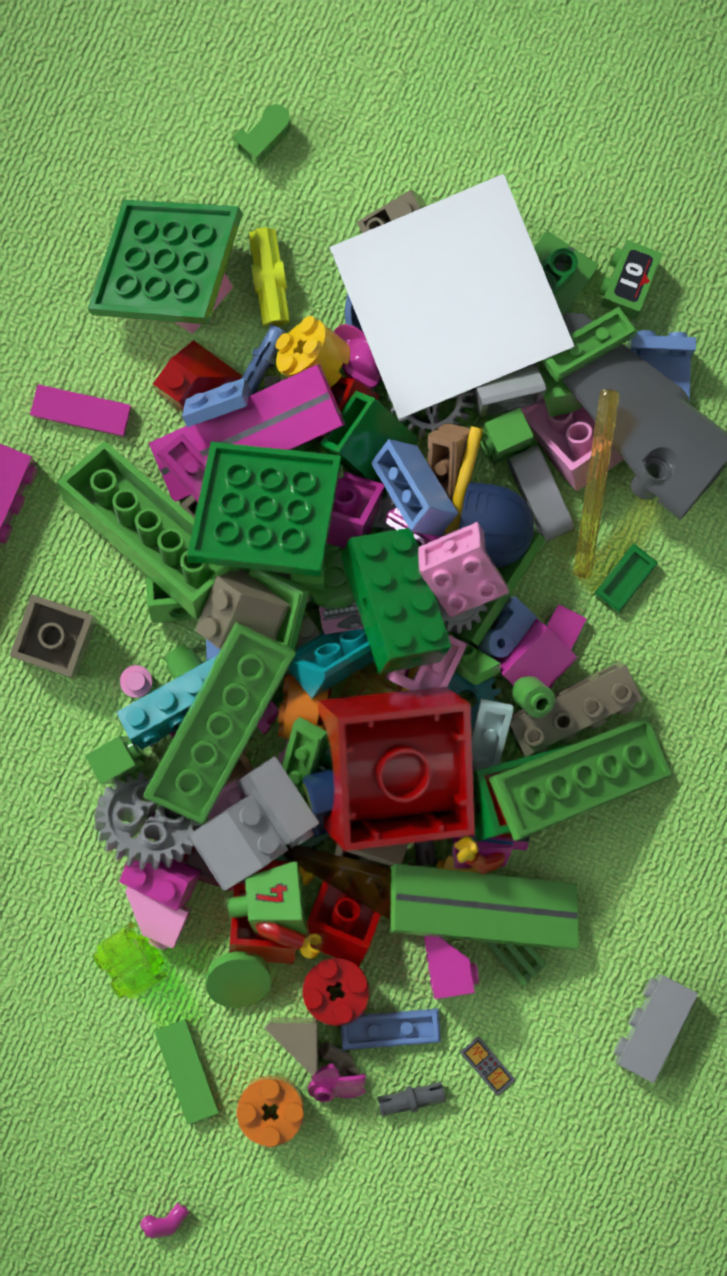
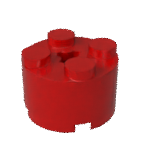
[303,958,371,1027]

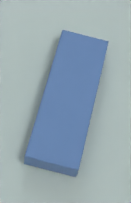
[341,1008,441,1050]

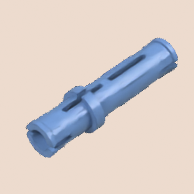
[241,325,286,394]

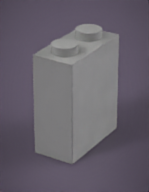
[236,757,319,848]

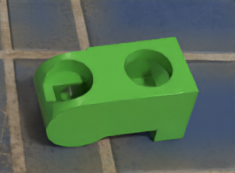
[233,104,290,167]

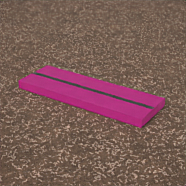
[149,365,346,502]

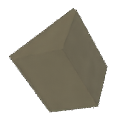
[264,1018,318,1076]

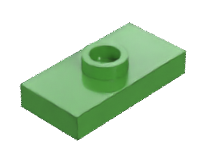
[454,637,500,685]

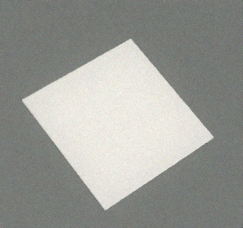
[330,174,575,419]

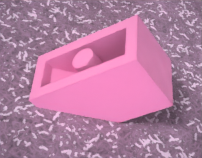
[125,887,192,950]

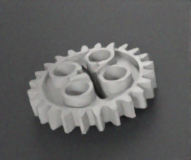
[94,772,202,870]

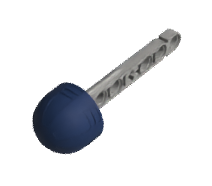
[372,482,534,568]

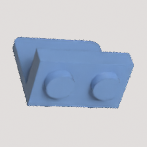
[627,330,696,402]
[182,378,253,428]

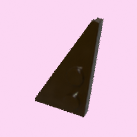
[284,845,391,921]

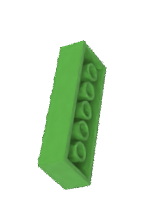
[57,441,242,620]

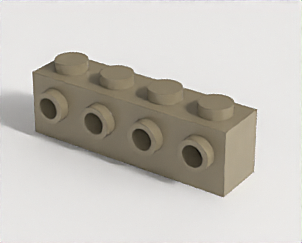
[509,662,642,757]

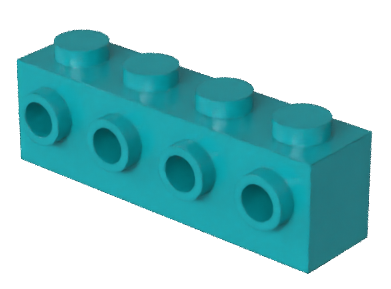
[116,655,218,750]

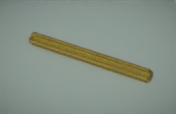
[573,389,620,578]

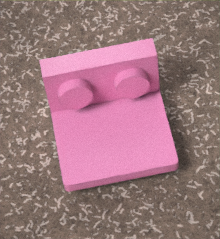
[418,522,509,617]

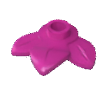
[308,1064,366,1102]

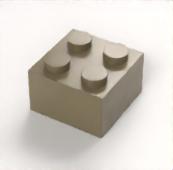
[9,594,98,680]

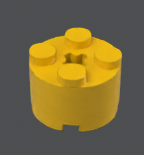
[275,316,350,388]

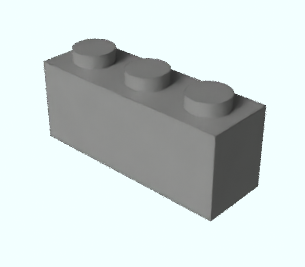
[613,973,698,1083]

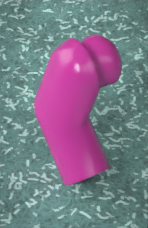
[140,1202,190,1239]

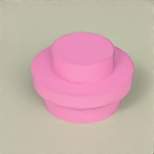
[120,665,153,698]

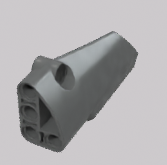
[562,313,727,520]

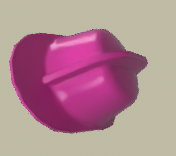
[334,324,383,389]

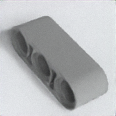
[507,445,574,542]

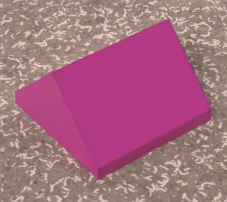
[491,619,578,688]

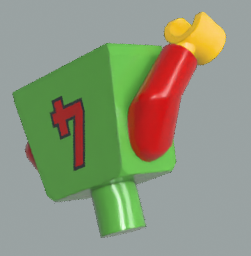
[228,860,321,959]

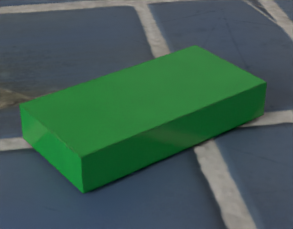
[593,543,658,614]

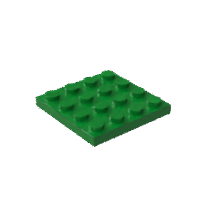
[87,199,243,325]
[187,442,341,577]

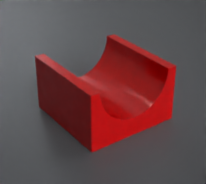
[318,687,475,851]

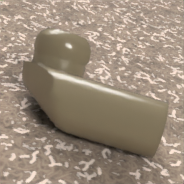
[318,1042,360,1077]

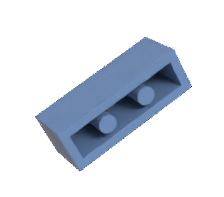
[371,439,458,537]

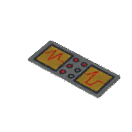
[460,1037,515,1095]

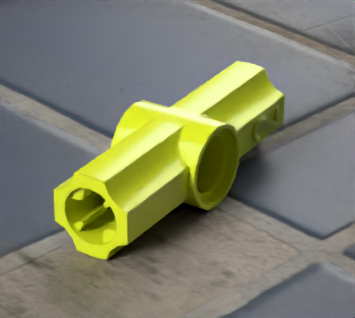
[249,227,290,327]

